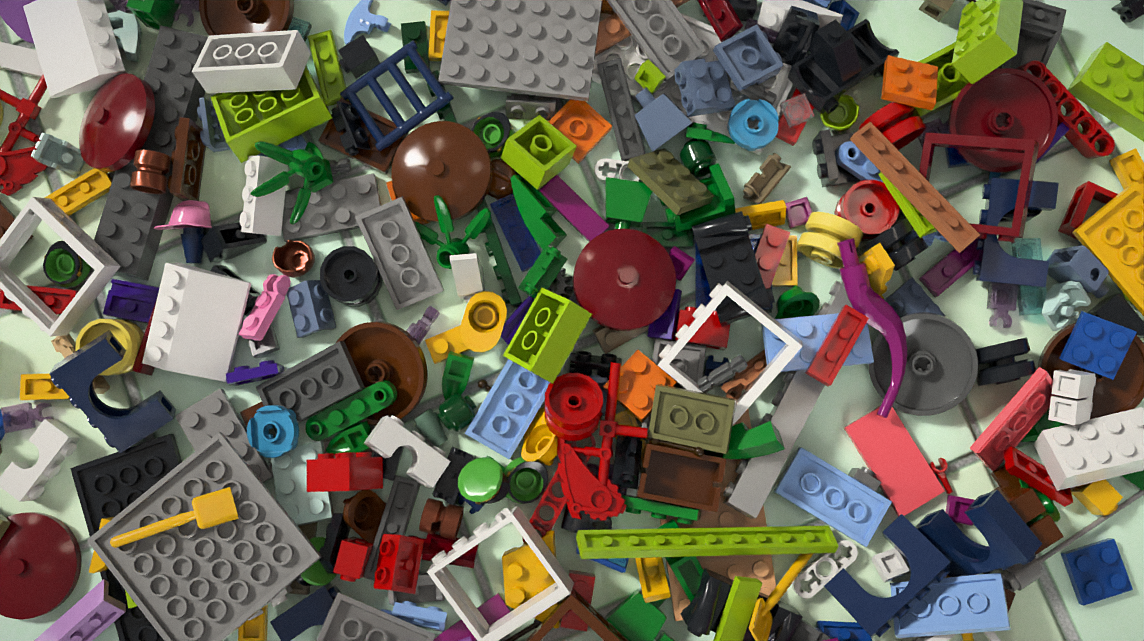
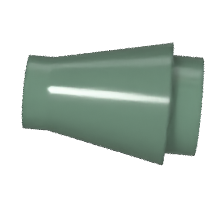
[413,408,448,447]

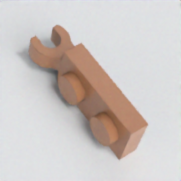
[721,349,767,399]

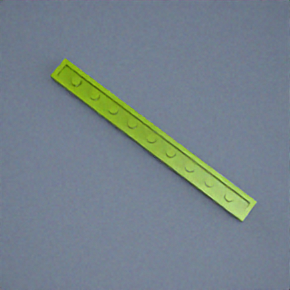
[576,526,839,559]

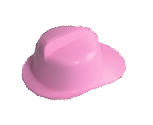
[154,200,212,230]

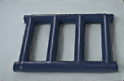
[340,40,454,151]

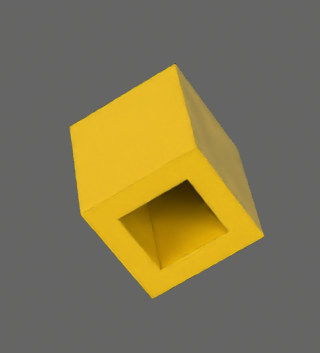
[1071,479,1123,516]

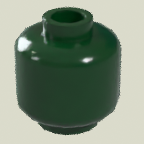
[679,139,716,177]
[437,393,477,432]

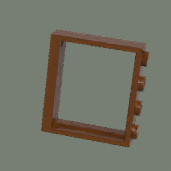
[526,589,629,641]

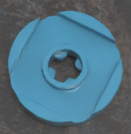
[727,99,779,151]
[247,405,299,458]

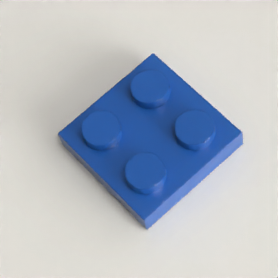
[1059,311,1137,380]
[1061,538,1133,606]

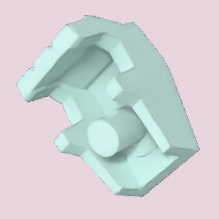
[108,10,142,62]
[31,133,85,176]
[1042,281,1091,331]

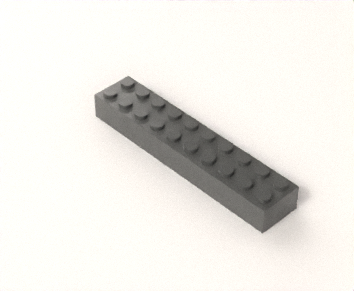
[87,26,208,281]

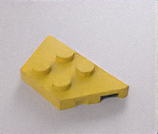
[502,530,561,628]

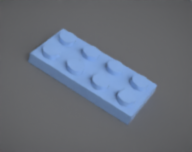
[761,313,874,372]
[465,359,562,460]
[774,447,892,547]
[890,573,1011,638]

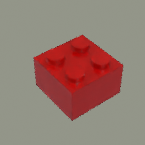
[307,452,383,492]

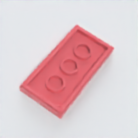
[970,367,1060,472]
[844,406,945,517]

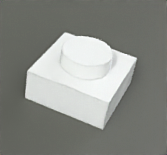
[871,548,910,583]

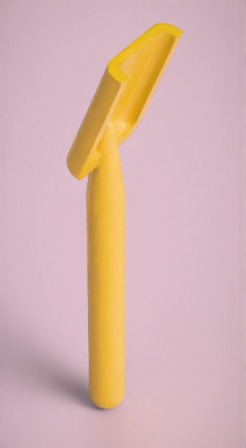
[110,487,239,548]
[749,553,814,641]

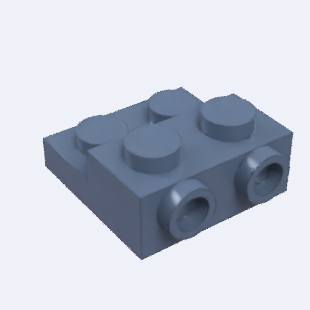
[713,24,784,92]
[674,59,736,117]

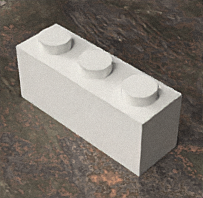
[240,156,288,236]

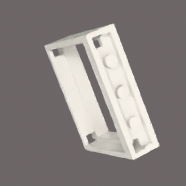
[0,197,120,337]
[658,281,803,426]
[427,505,574,641]

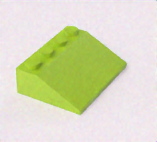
[211,65,332,163]

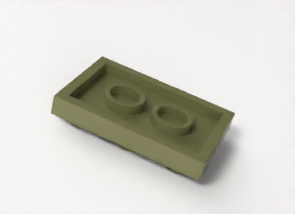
[627,148,714,215]
[648,384,737,454]

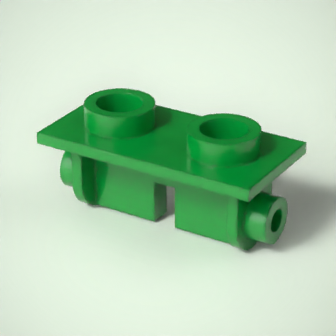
[518,245,568,299]

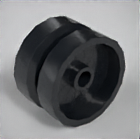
[860,218,928,272]
[320,246,382,307]
[975,337,1036,386]

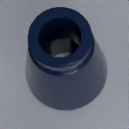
[180,228,206,263]

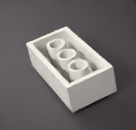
[192,30,311,93]
[1034,407,1144,491]

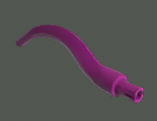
[837,238,907,418]

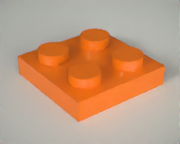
[881,55,938,111]
[549,99,612,164]
[603,350,677,422]

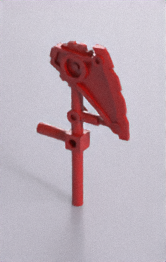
[0,74,48,196]
[557,362,649,521]

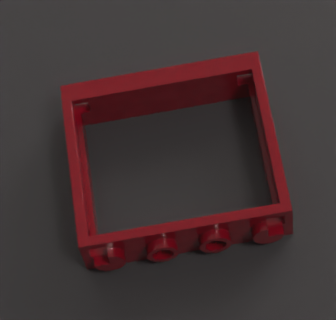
[919,132,1039,242]

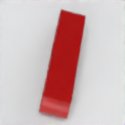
[1016,60,1115,159]
[522,435,596,543]

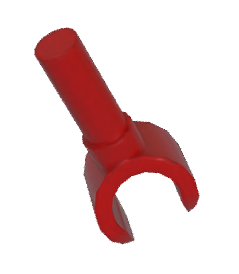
[929,458,953,494]

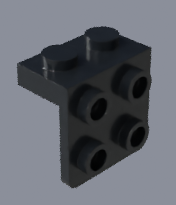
[812,129,861,187]

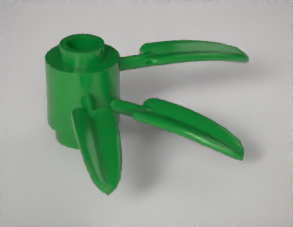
[251,142,324,224]
[414,195,491,269]

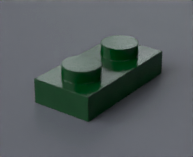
[401,21,430,74]
[642,222,693,249]

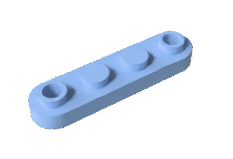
[835,141,883,182]

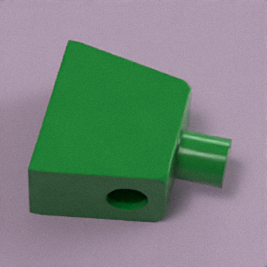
[605,177,652,229]
[605,589,667,641]

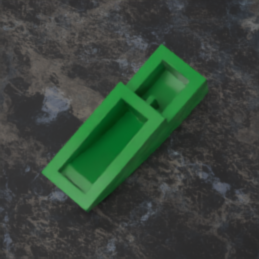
[510,175,567,249]
[704,421,785,459]
[657,519,704,602]

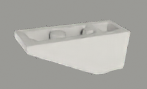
[757,0,843,32]
[450,253,485,303]

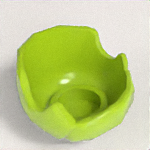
[820,94,859,132]

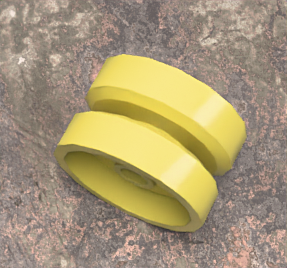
[796,212,863,269]
[75,319,144,376]

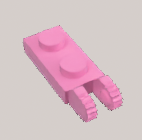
[239,274,291,341]

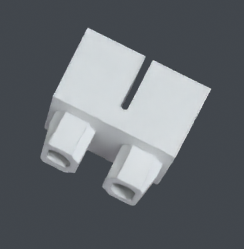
[1048,369,1096,425]

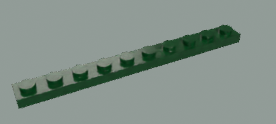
[427,70,522,308]

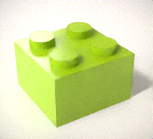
[501,114,577,190]

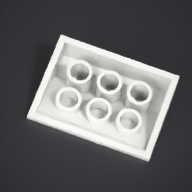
[23,0,126,98]
[142,263,251,382]

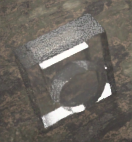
[780,93,815,128]

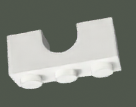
[364,415,451,488]
[0,419,81,502]

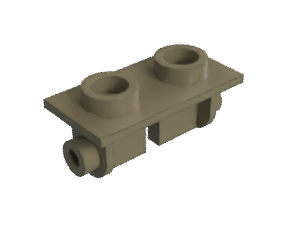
[742,153,791,204]

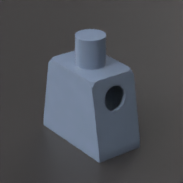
[635,87,693,152]
[1047,245,1109,298]

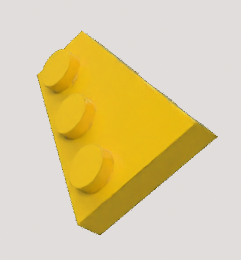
[858,243,895,299]

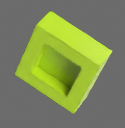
[634,59,666,95]

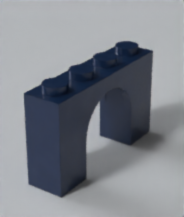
[972,178,1059,287]
[49,330,176,453]
[916,489,1042,577]
[824,514,951,638]
[270,583,342,641]

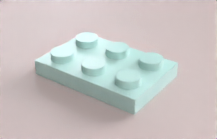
[271,441,334,526]

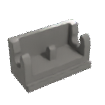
[388,572,445,606]

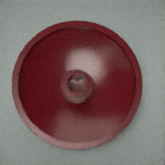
[948,68,1058,173]
[79,73,155,172]
[573,229,676,331]
[0,512,82,619]

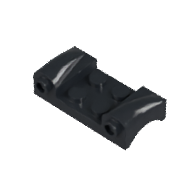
[787,19,900,114]
[692,211,775,327]
[681,568,803,641]

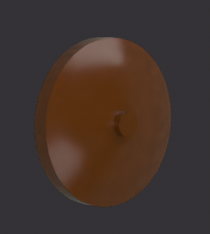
[199,0,294,36]
[391,121,493,223]
[336,321,428,425]
[1038,323,1144,419]

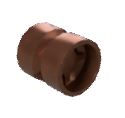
[130,150,171,194]
[419,498,464,540]

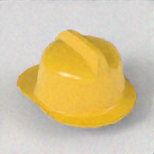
[460,291,507,352]
[521,407,558,466]

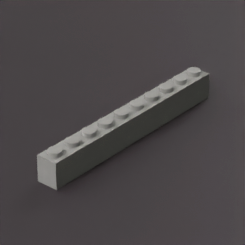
[723,280,853,519]

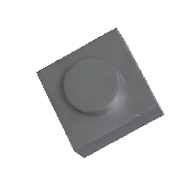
[248,325,280,359]
[848,466,881,491]

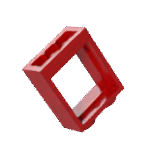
[1058,181,1118,240]

